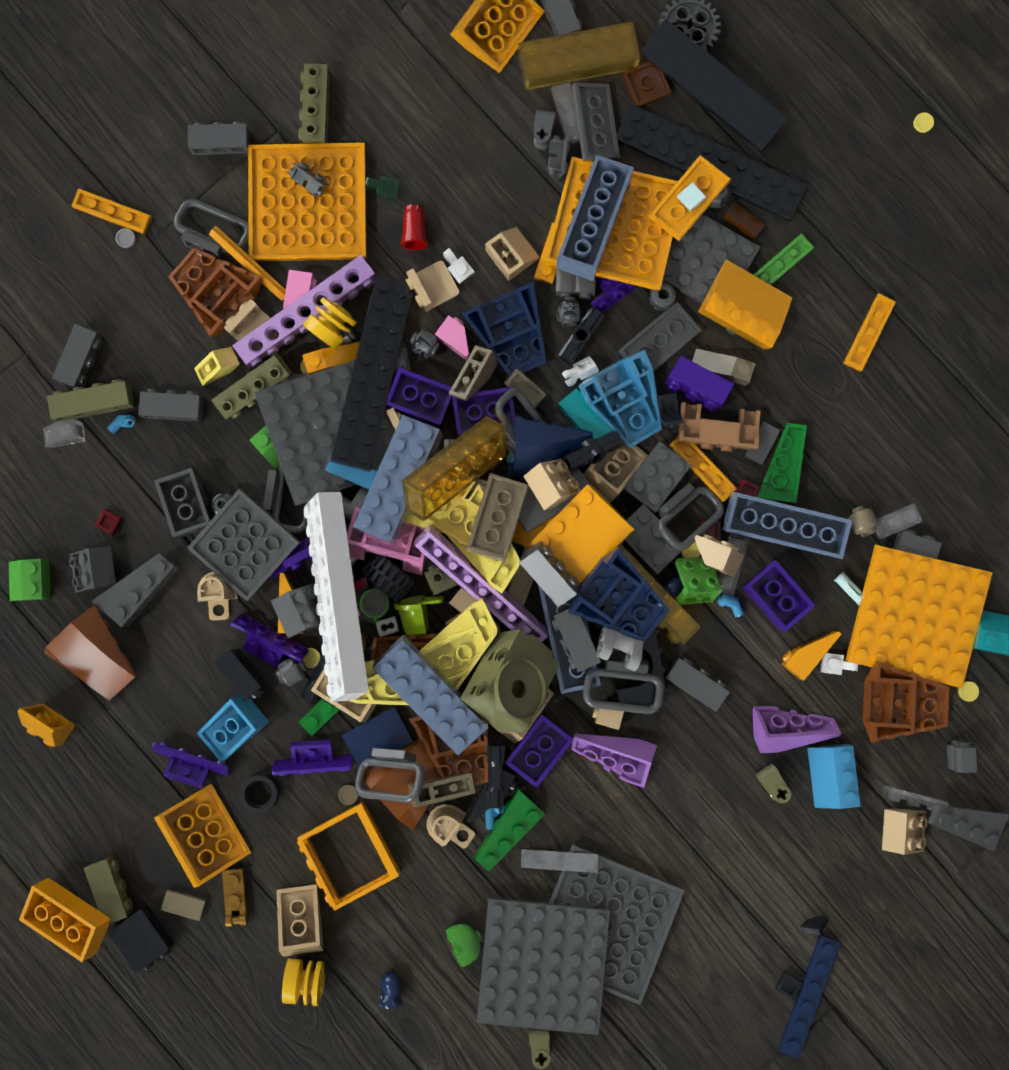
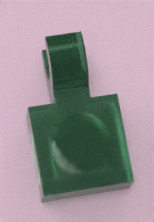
[365,176,401,201]

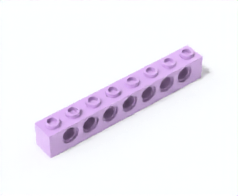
[232,255,376,369]
[415,524,548,642]

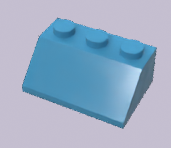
[807,743,861,809]

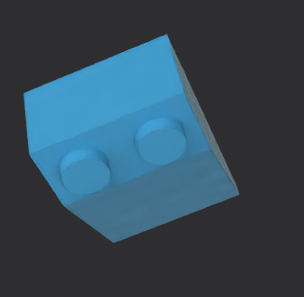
[197,694,269,762]

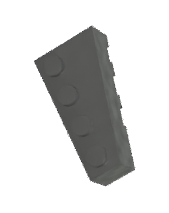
[92,553,180,627]

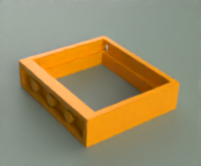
[297,801,401,911]

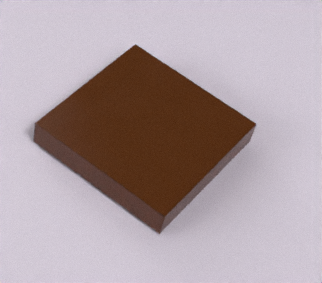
[621,62,672,108]

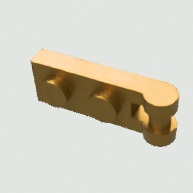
[222,867,248,927]

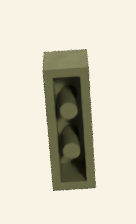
[84,856,133,924]

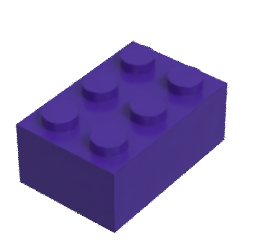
[664,356,734,411]
[386,367,453,429]
[452,387,516,438]
[741,560,816,632]
[505,713,574,788]

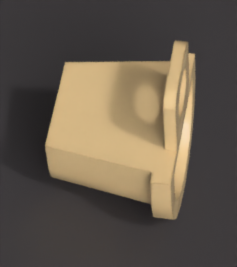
[197,572,238,621]
[427,804,475,848]

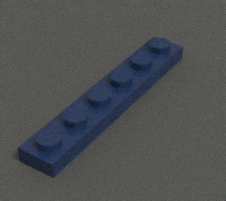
[778,935,840,1059]

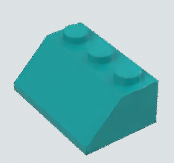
[973,610,1009,656]

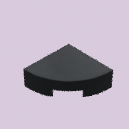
[800,917,828,936]

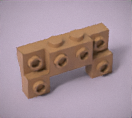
[677,402,761,452]

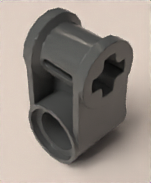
[534,109,556,150]

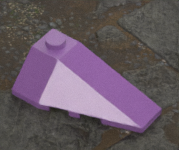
[753,706,841,753]
[571,734,657,788]

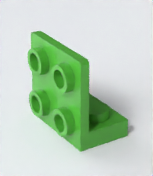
[675,557,723,605]

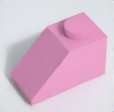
[283,270,317,309]
[435,315,469,361]

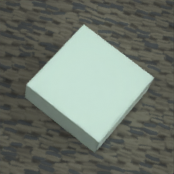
[677,182,706,212]

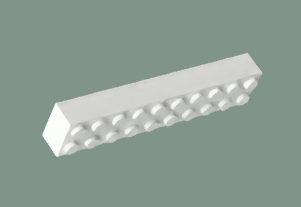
[304,492,369,702]

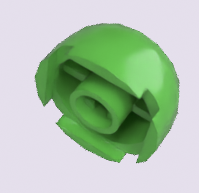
[446,924,483,967]

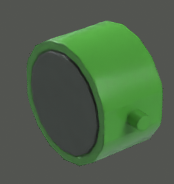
[359,586,391,622]

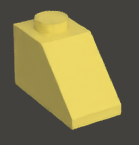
[194,347,240,386]

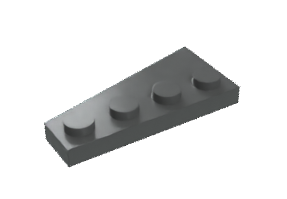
[927,804,1009,851]

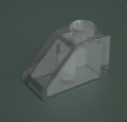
[43,419,85,448]
[876,503,923,539]

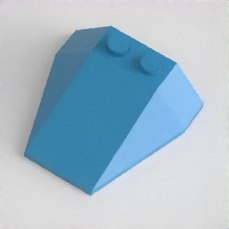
[578,350,662,448]

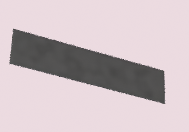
[521,849,598,873]

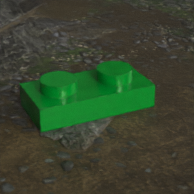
[298,698,340,736]

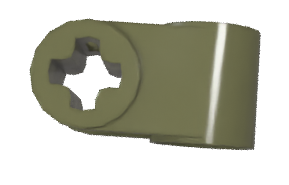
[755,763,791,803]
[528,1028,550,1069]

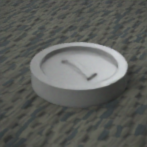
[116,228,136,248]

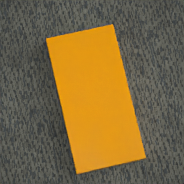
[649,155,731,241]

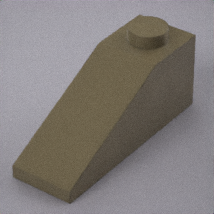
[448,345,498,401]
[692,349,755,386]
[408,773,475,807]

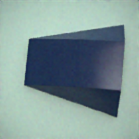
[461,281,547,376]
[507,415,593,479]
[568,547,670,642]

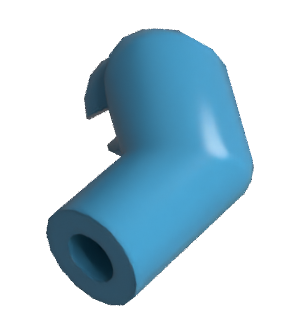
[107,415,136,434]
[717,594,744,618]
[485,806,505,830]

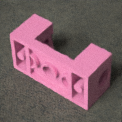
[347,507,427,575]

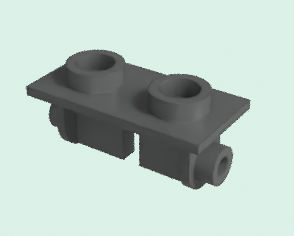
[547,136,570,180]
[289,162,331,197]

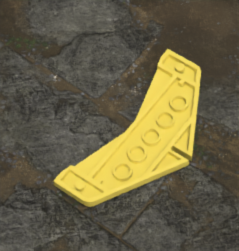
[405,479,521,594]
[352,598,497,705]

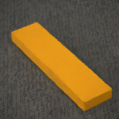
[72,189,152,235]
[843,293,896,372]
[669,437,737,503]

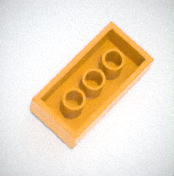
[19,878,111,962]

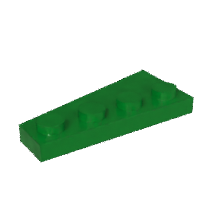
[757,423,807,504]
[474,787,545,872]

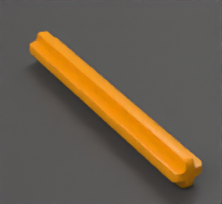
[209,226,286,301]

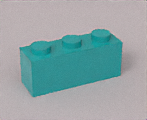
[558,388,612,439]

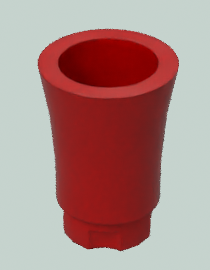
[401,205,428,251]

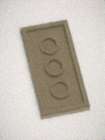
[466,473,529,563]

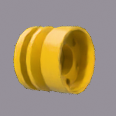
[303,297,357,350]
[282,959,325,1006]

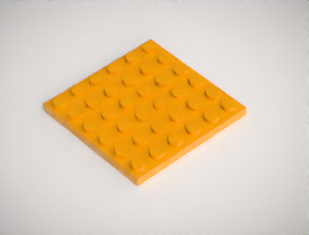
[248,143,367,261]
[544,157,678,291]
[845,545,993,688]

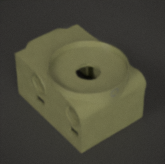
[460,629,560,733]

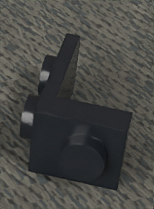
[657,392,683,428]

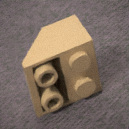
[485,227,540,281]
[524,459,581,510]
[694,534,744,577]
[882,808,928,855]

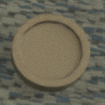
[338,784,358,805]

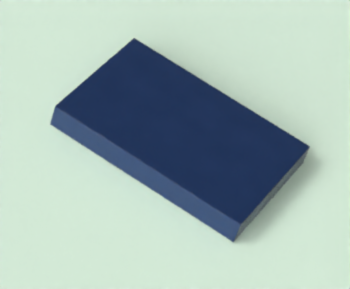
[342,706,414,767]

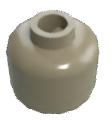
[848,506,878,537]

